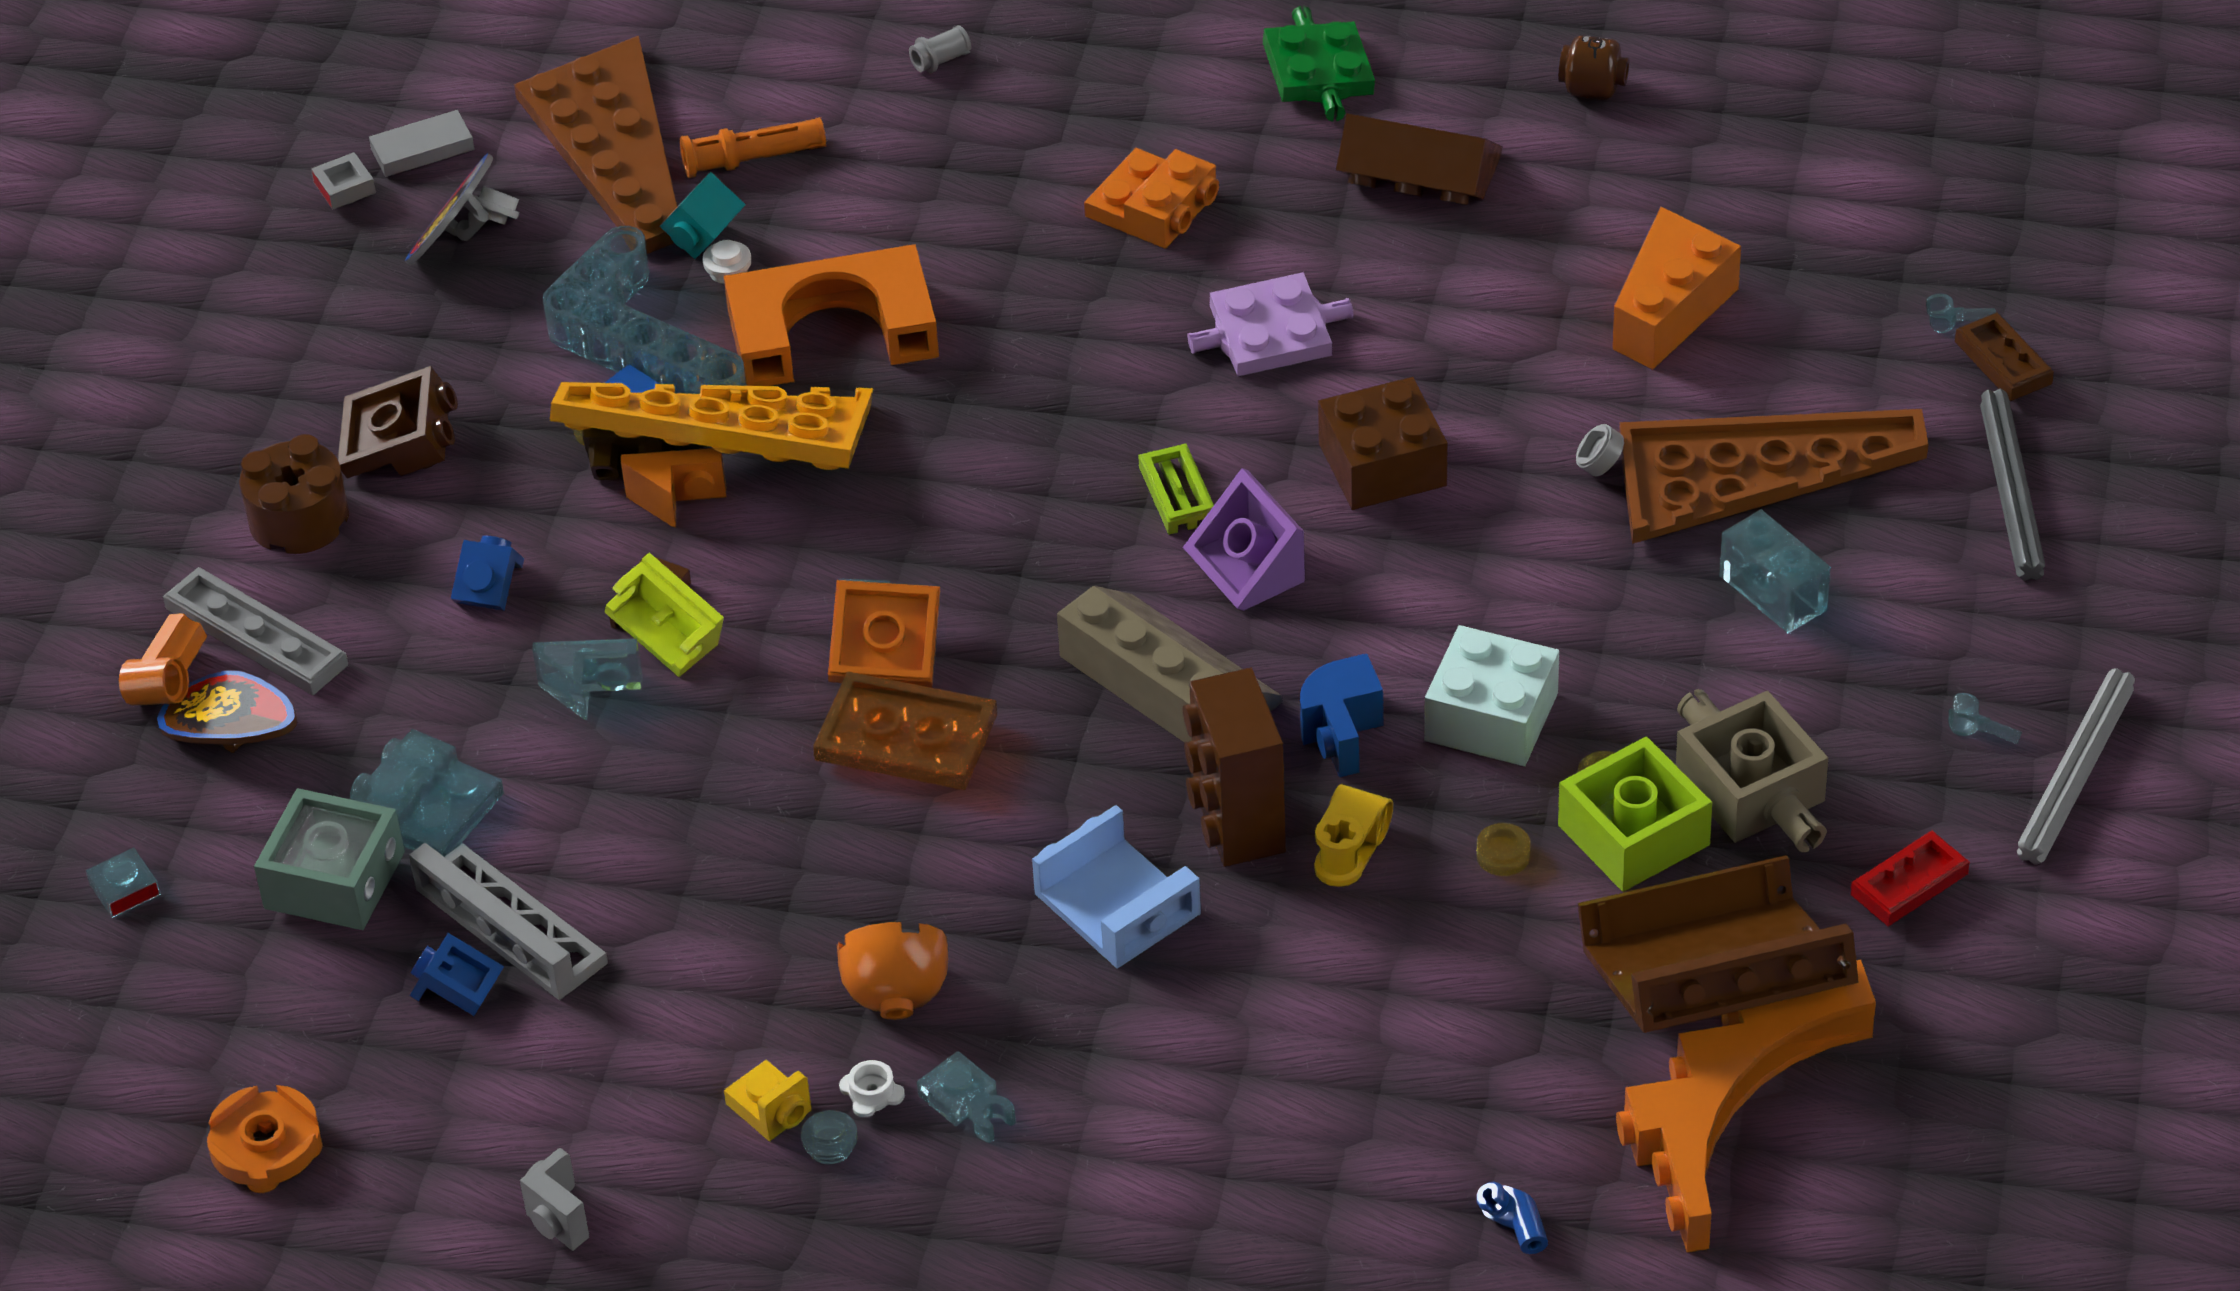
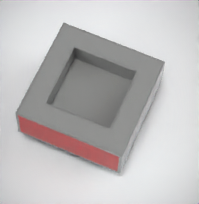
[311,152,376,210]

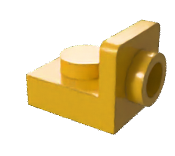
[724,1060,812,1141]

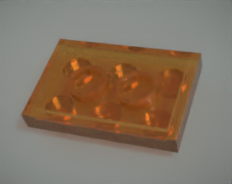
[813,671,998,790]

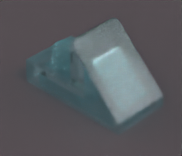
[532,639,642,720]

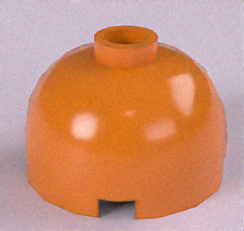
[837,922,948,1020]

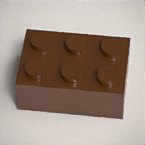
[1183,667,1286,867]

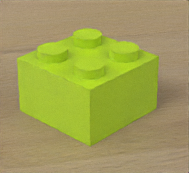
[1558,736,1712,892]

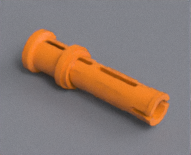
[680,117,826,178]

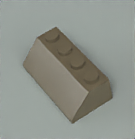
[1057,586,1282,743]

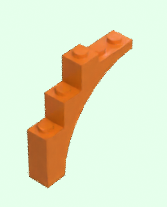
[1616,960,1876,1253]

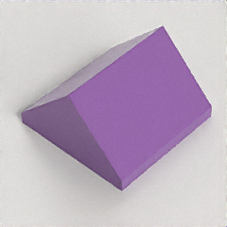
[1183,468,1305,611]

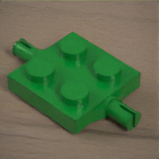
[1263,6,1375,122]

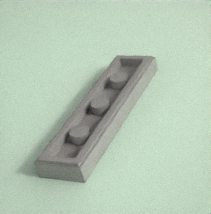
[163,567,348,696]

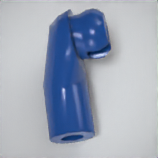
[1476,1182,1548,1254]

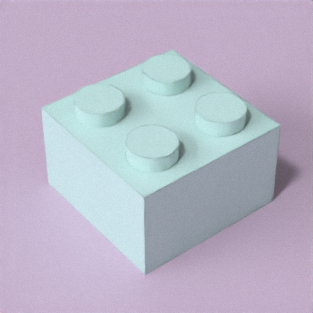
[1424,625,1559,766]

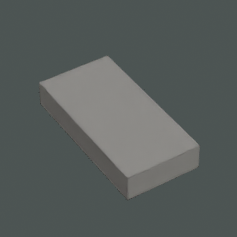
[369,110,475,177]

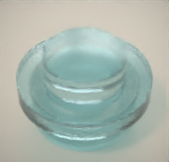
[801,1110,858,1164]

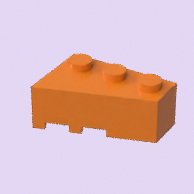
[1613,206,1741,370]

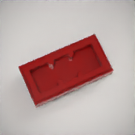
[1851,830,1970,927]

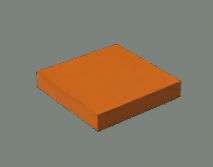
[828,580,940,689]

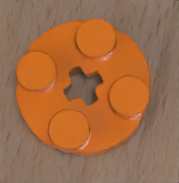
[207,1085,323,1193]

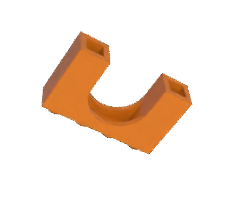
[724,244,939,386]

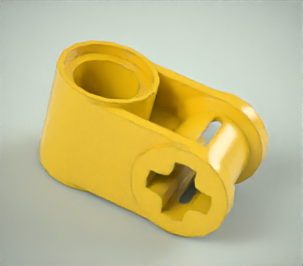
[1314,784,1394,887]

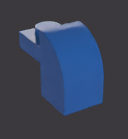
[1300,653,1384,777]

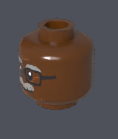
[1558,35,1630,100]

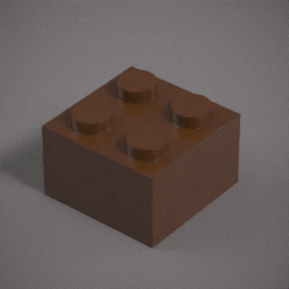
[1318,377,1448,510]

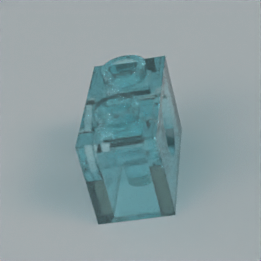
[1719,509,1831,634]

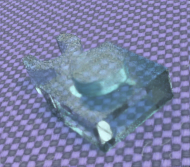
[917,1051,1016,1143]

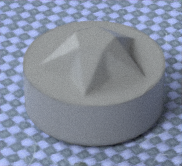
[1576,424,1624,476]

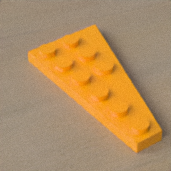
[550,382,873,470]

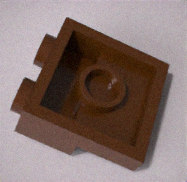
[338,366,458,479]

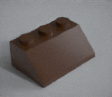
[1336,113,1503,205]

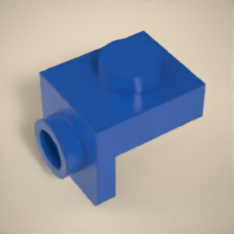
[451,536,524,611]

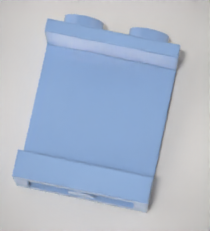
[1032,805,1201,969]

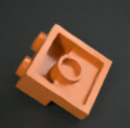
[1084,148,1219,249]

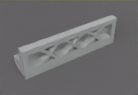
[409,843,608,1001]

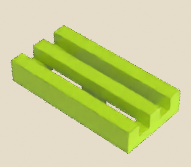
[1138,444,1214,535]

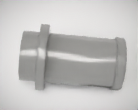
[909,25,971,73]

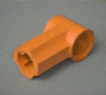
[119,613,207,706]

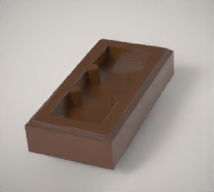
[1955,312,2054,401]

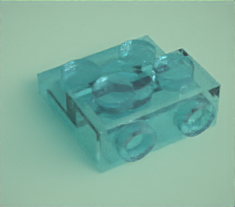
[350,729,504,857]

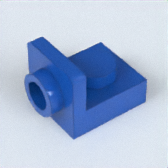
[409,933,504,1016]

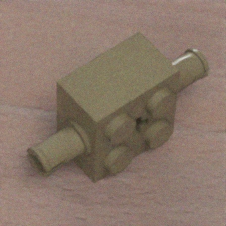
[1676,689,1828,852]

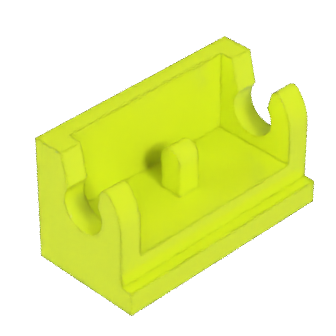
[605,553,724,677]

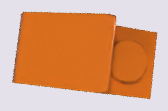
[621,448,726,528]

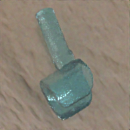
[1926,293,1996,333]
[1948,693,2022,744]

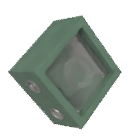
[254,788,405,930]

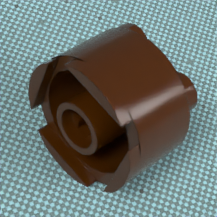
[239,434,349,554]

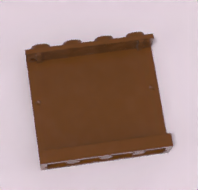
[1577,855,1859,1033]

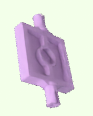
[1187,272,1353,377]

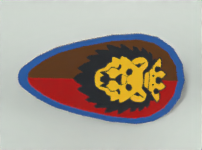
[157,670,298,753]

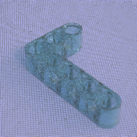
[543,226,747,394]

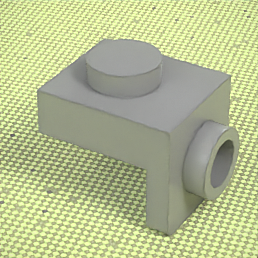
[520,1148,589,1251]

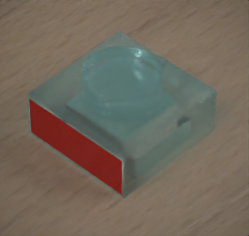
[86,848,161,918]

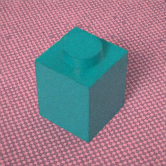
[660,172,746,259]

